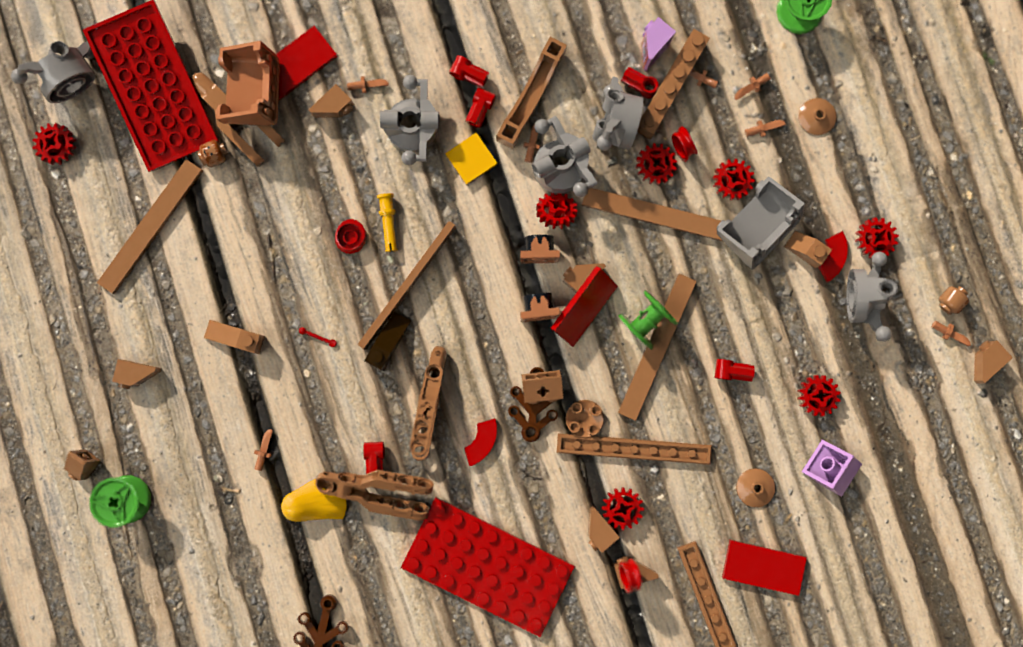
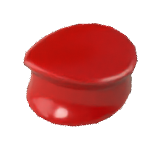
[671,126,698,162]
[335,219,367,254]
[619,559,642,593]

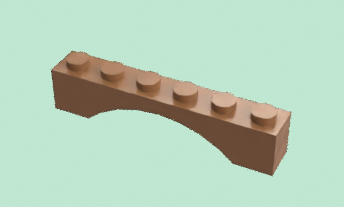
[637,29,710,140]
[496,36,567,150]

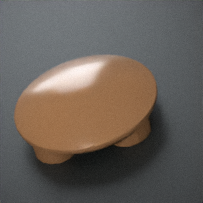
[566,400,604,438]

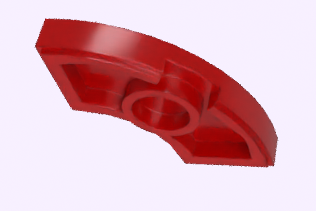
[818,231,848,282]
[464,418,497,467]

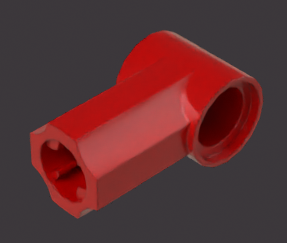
[449,55,489,88]
[621,67,658,99]
[465,87,496,128]
[714,359,755,382]
[363,442,385,474]

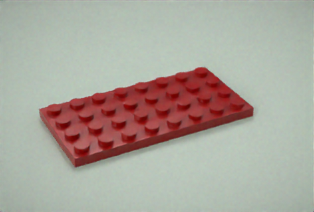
[82,0,220,172]
[401,497,574,637]

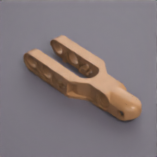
[191,72,285,167]
[410,346,447,461]
[315,470,434,521]

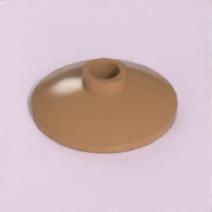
[798,98,836,135]
[736,468,775,507]

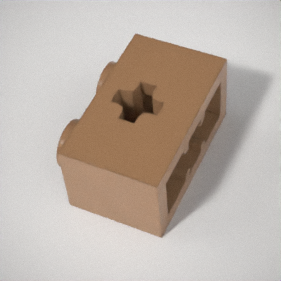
[521,370,563,404]

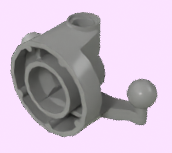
[11,41,95,103]
[380,75,439,166]
[592,77,643,150]
[532,116,597,197]
[846,251,897,342]

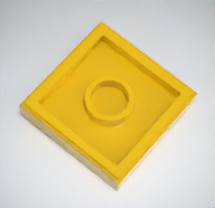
[445,133,498,186]

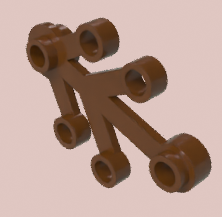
[508,367,558,442]
[293,594,349,647]

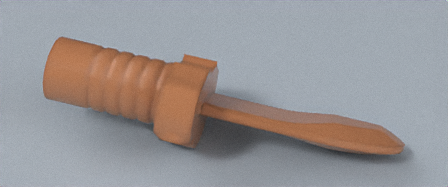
[689,69,718,88]
[734,73,771,100]
[347,76,389,93]
[745,120,786,137]
[523,124,540,163]
[931,321,971,346]
[254,429,273,471]

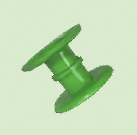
[776,0,832,34]
[618,290,679,350]
[89,475,151,527]

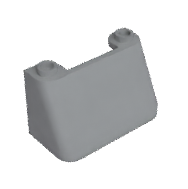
[716,176,805,270]

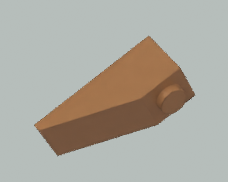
[204,320,265,354]

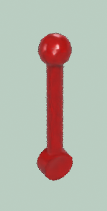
[299,327,337,347]

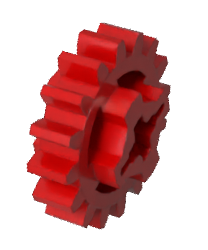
[32,123,77,165]
[635,143,677,185]
[712,158,755,201]
[536,192,578,229]
[855,217,899,259]
[797,375,841,417]
[601,487,644,530]

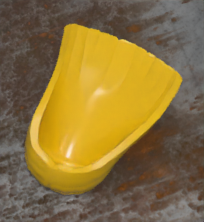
[281,479,347,522]

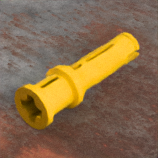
[377,193,398,252]

